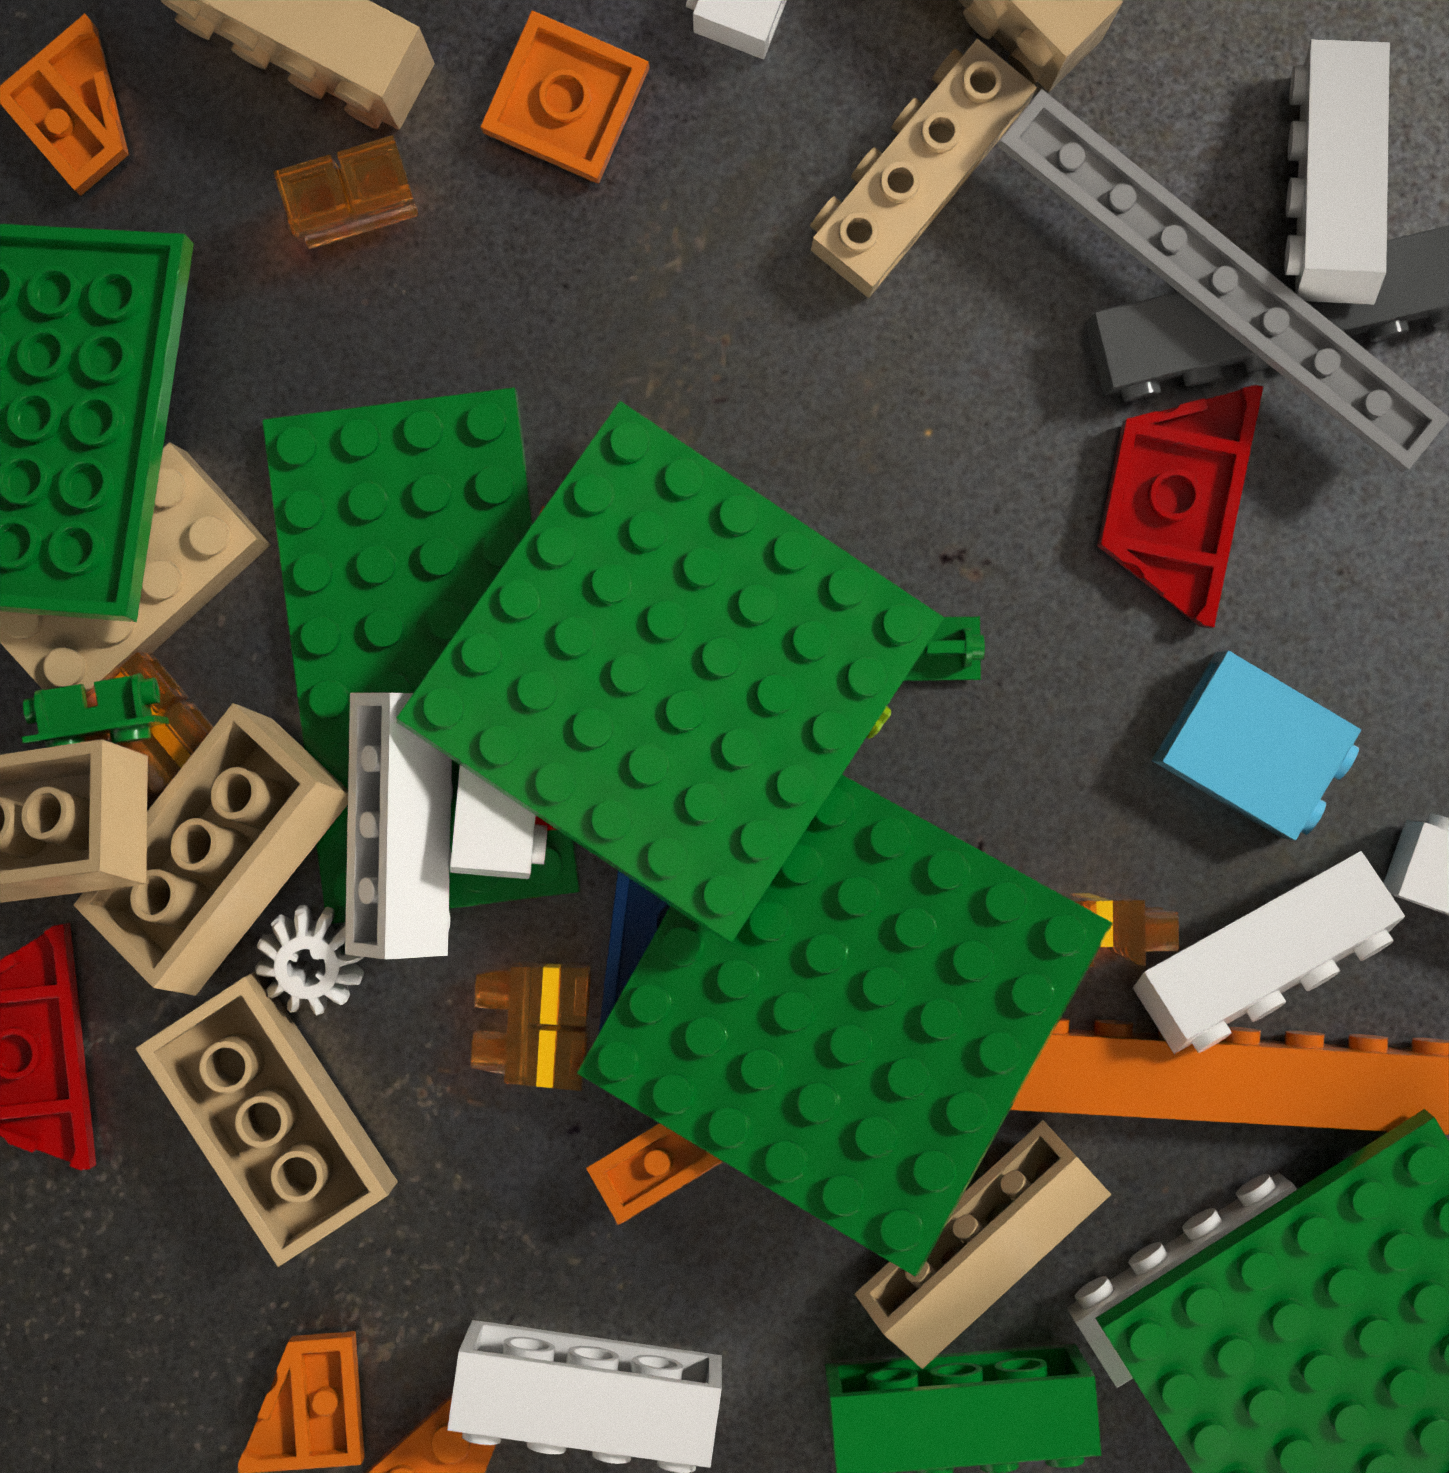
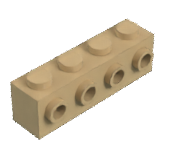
[810,38,1037,298]
[854,1120,1112,1369]

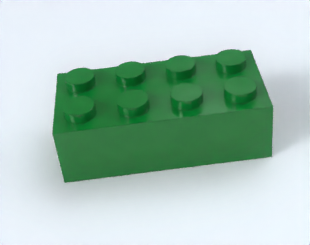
[825,1343,1102,1473]

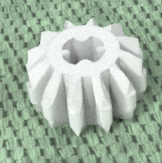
[255,905,364,1016]

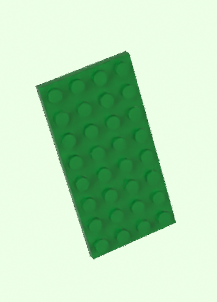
[262,387,581,924]

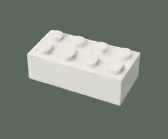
[447,1320,722,1473]

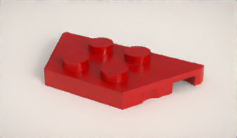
[1097,385,1264,629]
[0,922,96,1170]

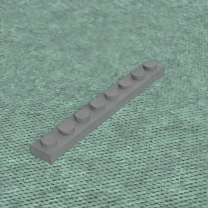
[998,89,1449,472]

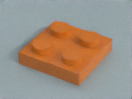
[481,10,650,184]

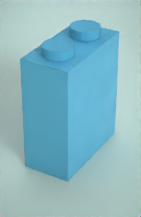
[1151,650,1362,841]

